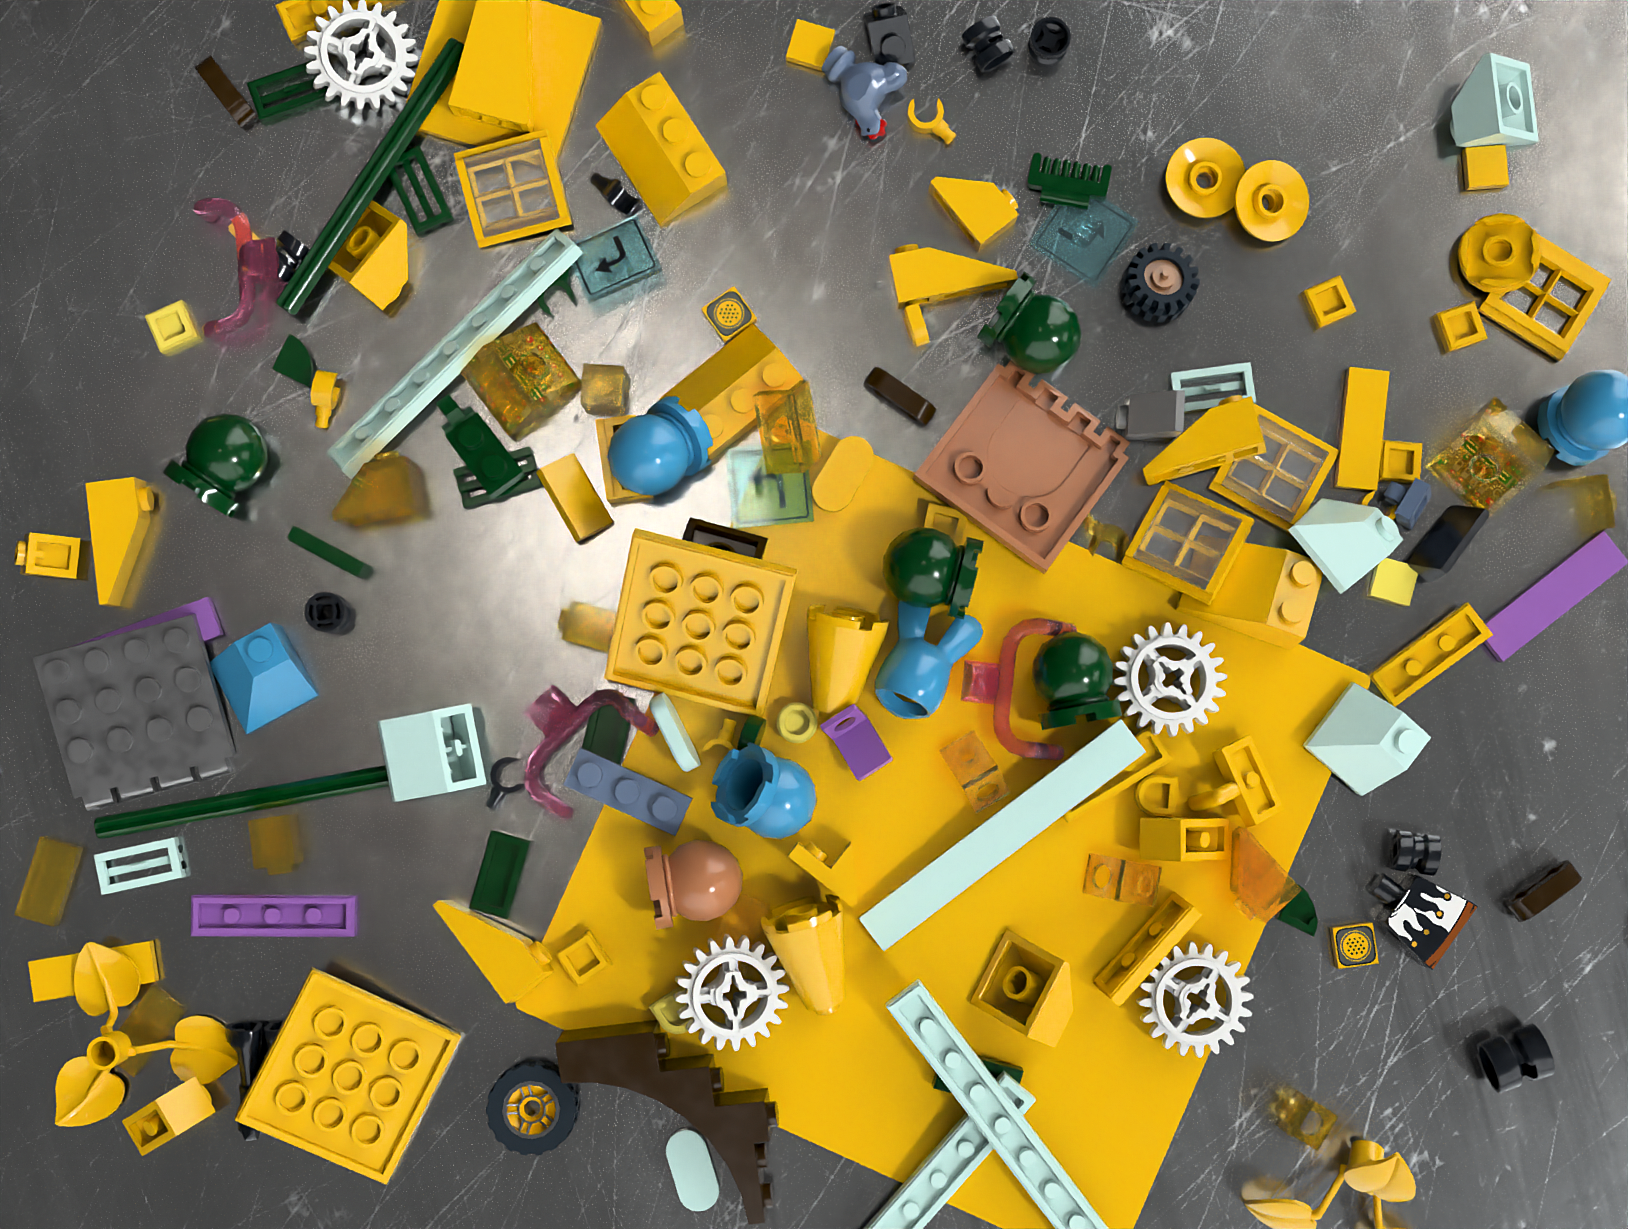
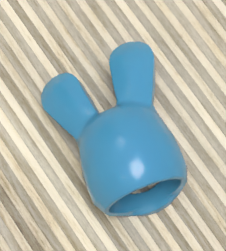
[875,601,983,719]

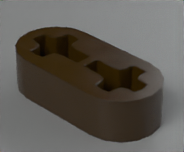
[195,55,258,128]
[863,366,937,427]
[1506,860,1582,922]

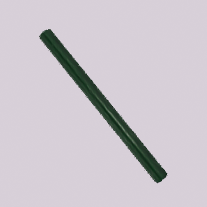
[276,38,464,315]
[94,765,390,839]

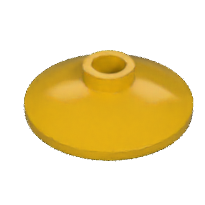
[1165,138,1246,218]
[1234,160,1309,242]

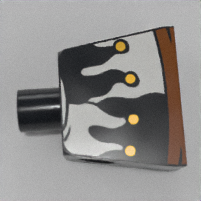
[1369,873,1478,970]

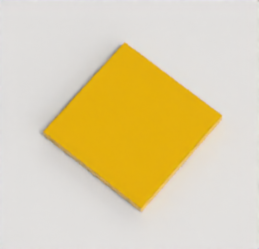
[406,0,602,169]
[604,528,798,718]
[235,966,461,1184]

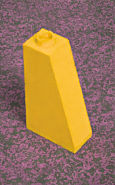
[448,0,534,134]

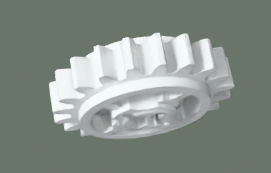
[304,0,418,114]
[1112,622,1227,737]
[673,934,789,1051]
[1136,941,1254,1058]

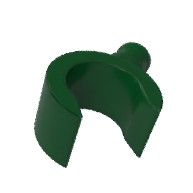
[538,265,576,319]

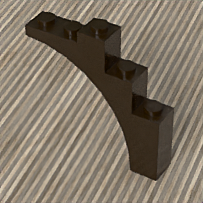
[555,1020,779,1225]

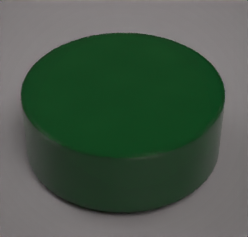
[737,715,767,751]

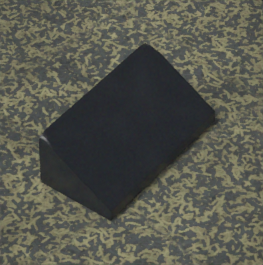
[1408,505,1490,583]

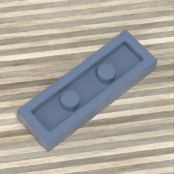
[563,748,693,836]

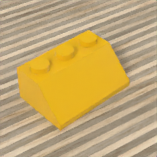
[595,71,727,227]
[659,323,804,460]

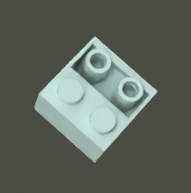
[377,703,486,802]

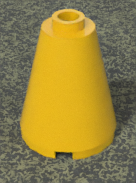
[807,604,889,720]
[761,894,846,1015]

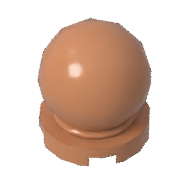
[644,840,743,930]

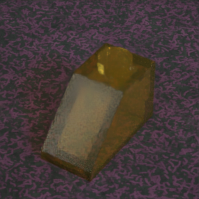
[1230,826,1302,923]

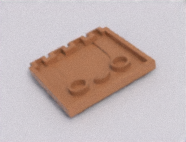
[912,360,1131,574]

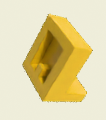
[14,532,81,579]

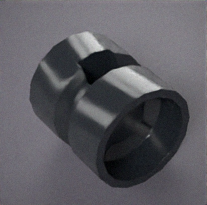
[1477,1023,1555,1093]

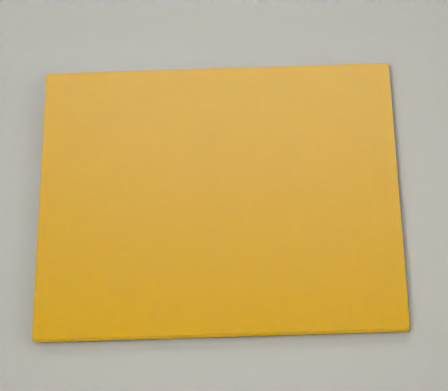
[515,415,1371,1229]

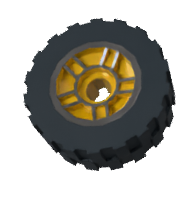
[486,1060,580,1156]

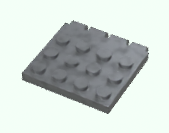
[32,614,236,811]

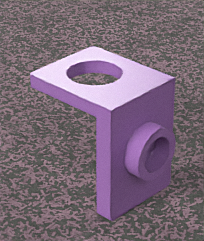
[820,704,893,781]

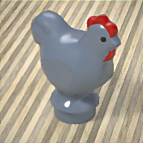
[822,45,907,140]

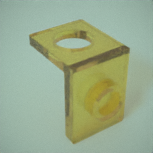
[1547,473,1617,532]
[939,730,1011,813]
[1082,853,1162,907]
[1275,1090,1338,1151]

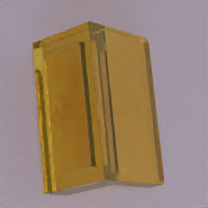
[753,380,822,474]

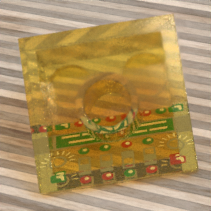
[460,322,584,436]
[1428,396,1555,518]
[331,451,428,528]

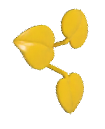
[55,942,239,1127]
[1244,1140,1416,1229]

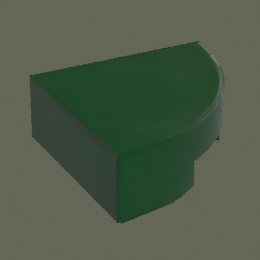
[272,333,315,388]
[1274,881,1318,937]

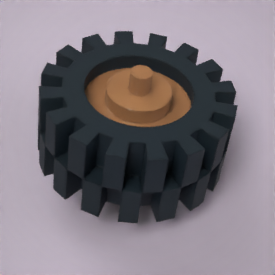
[1121,242,1200,322]

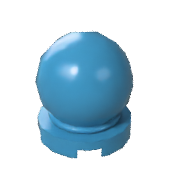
[1537,369,1628,466]
[607,396,713,496]
[711,742,817,839]

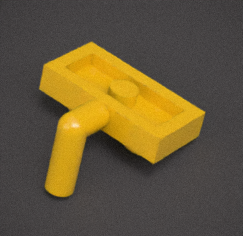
[1188,735,1285,828]

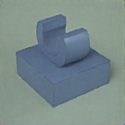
[1383,478,1432,530]

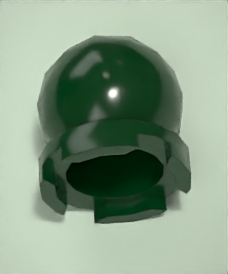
[977,271,1081,374]
[162,413,268,518]
[882,527,984,620]
[1032,632,1122,730]

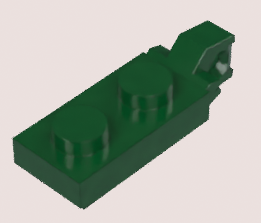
[436,394,525,500]

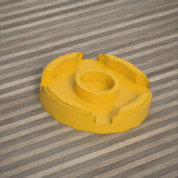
[1458,213,1542,294]

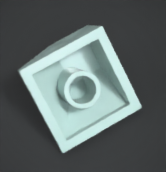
[1450,53,1539,147]
[1288,498,1404,594]
[1303,682,1431,796]

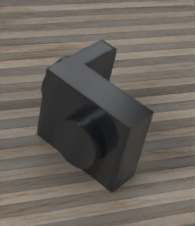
[863,2,915,65]

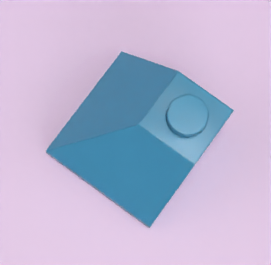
[210,622,320,734]

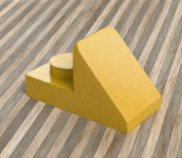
[788,841,858,908]

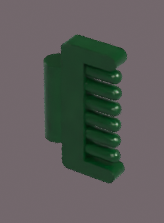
[1028,152,1112,210]

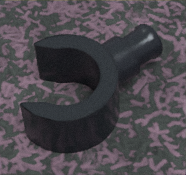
[590,172,641,217]
[485,756,526,811]

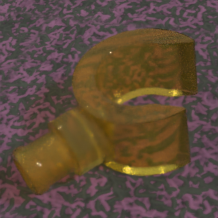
[1081,513,1130,563]

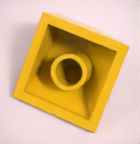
[327,200,408,310]
[970,929,1074,1048]

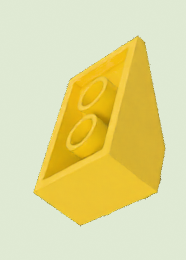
[1176,535,1324,650]

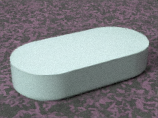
[649,692,701,772]
[666,1128,719,1211]

